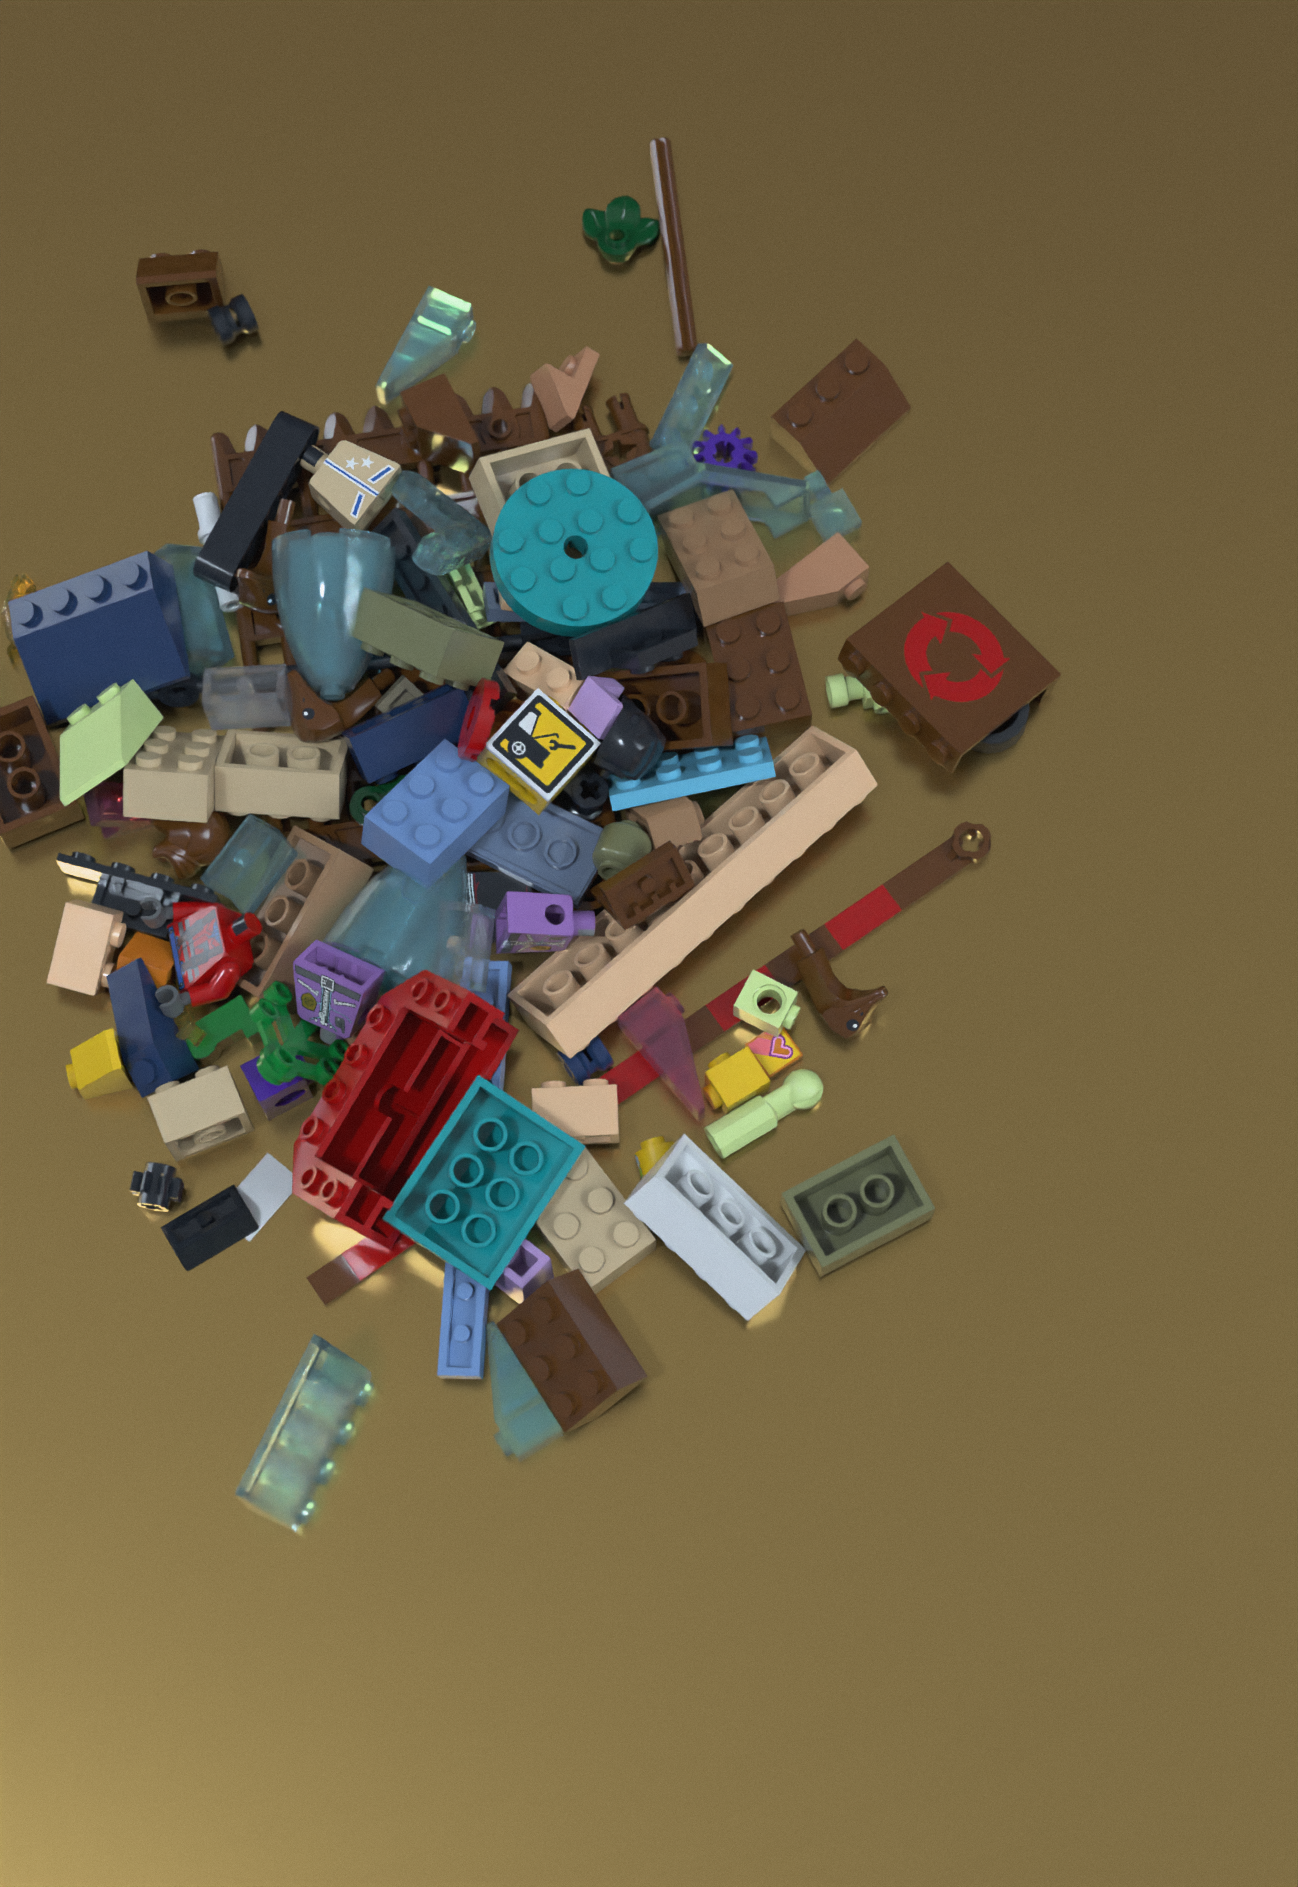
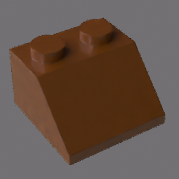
[136,249,225,319]
[397,373,481,474]

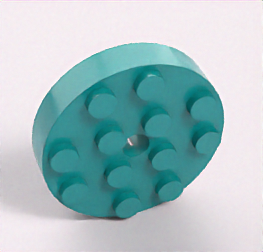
[490,469,658,637]

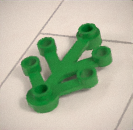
[249,981,349,1086]

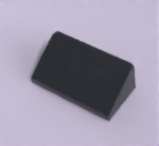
[160,1184,259,1271]

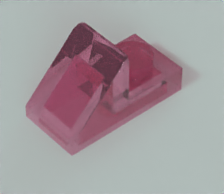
[83,782,155,839]

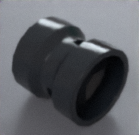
[206,293,259,346]

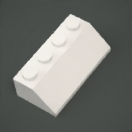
[624,1134,806,1321]

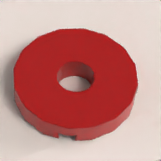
[458,677,500,762]

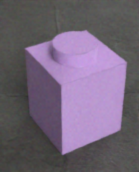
[495,1238,554,1304]

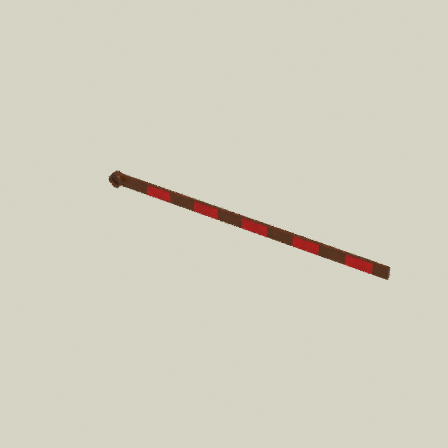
[306,821,991,1307]

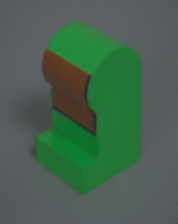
[182,995,262,1065]

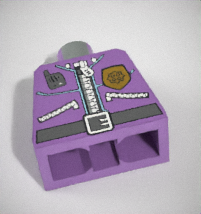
[495,891,595,953]
[293,939,385,1044]

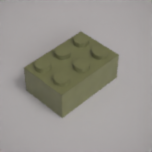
[347,587,505,691]
[780,1134,935,1277]

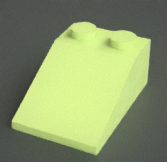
[60,679,164,806]

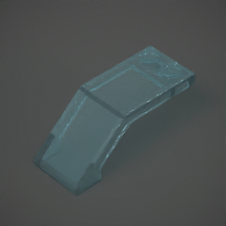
[637,462,811,539]

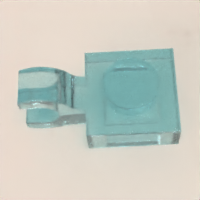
[803,470,862,542]

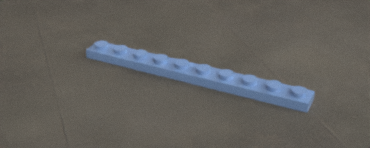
[437,961,512,1379]

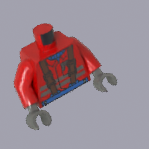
[140,897,262,1018]

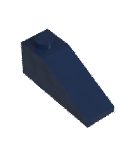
[106,957,199,1098]

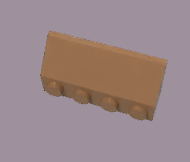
[236,825,374,1015]

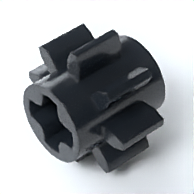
[129,1162,184,1211]

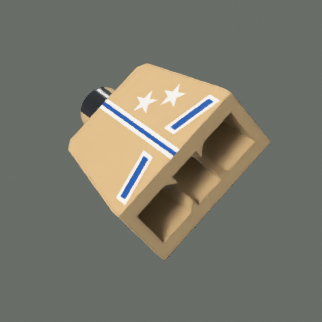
[300,440,403,540]

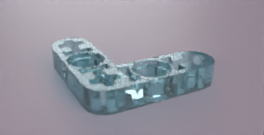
[391,470,492,576]

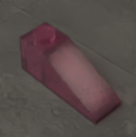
[618,986,705,1122]

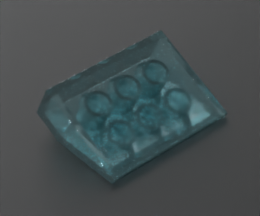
[235,1334,374,1532]

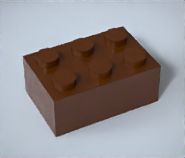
[703,602,812,743]
[594,662,733,751]
[0,695,85,849]
[496,1268,648,1433]

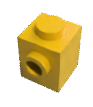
[702,1046,770,1114]

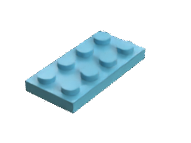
[607,735,776,811]

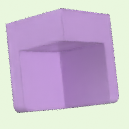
[568,676,624,740]

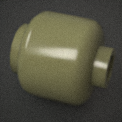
[592,820,652,880]

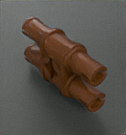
[571,393,672,510]

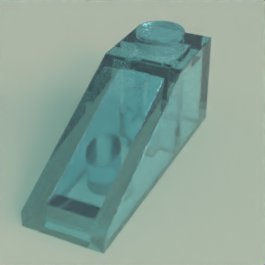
[376,286,476,405]
[486,1321,563,1463]

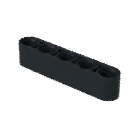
[193,411,320,593]

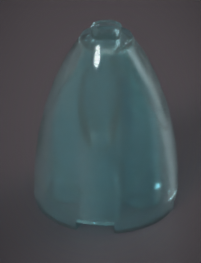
[272,528,396,700]
[322,855,468,993]

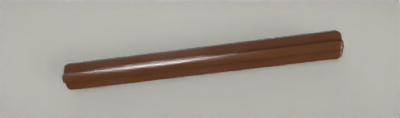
[650,137,698,357]

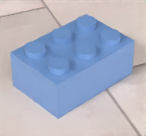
[361,739,510,891]

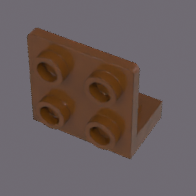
[590,840,695,930]

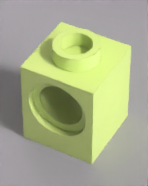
[733,970,801,1038]

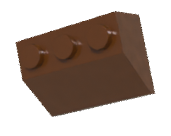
[770,338,911,488]

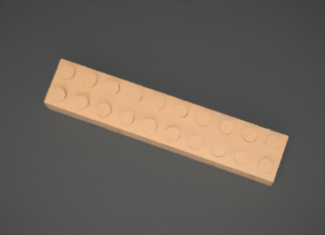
[507,725,878,1059]

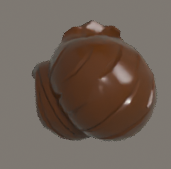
[151,808,231,880]

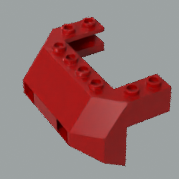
[292,969,520,1250]

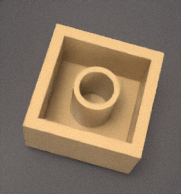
[147,1065,255,1161]

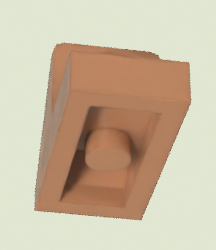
[530,346,600,432]

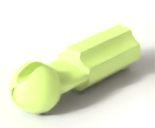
[704,1069,823,1159]

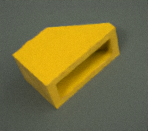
[66,1028,134,1099]

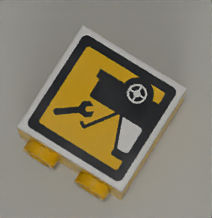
[476,688,601,815]

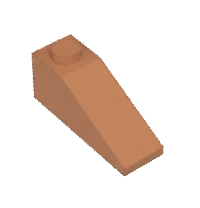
[766,532,869,616]

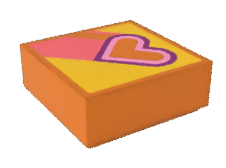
[745,1027,803,1080]

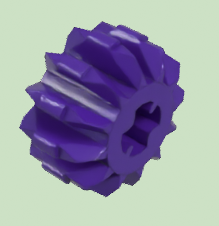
[690,424,758,493]

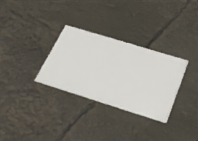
[236,1153,293,1242]

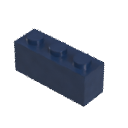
[342,684,469,785]

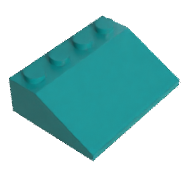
[382,1075,586,1290]

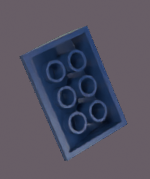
[8,551,191,727]

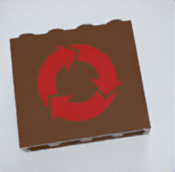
[837,562,1061,774]

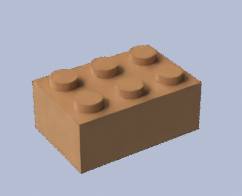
[657,489,780,627]

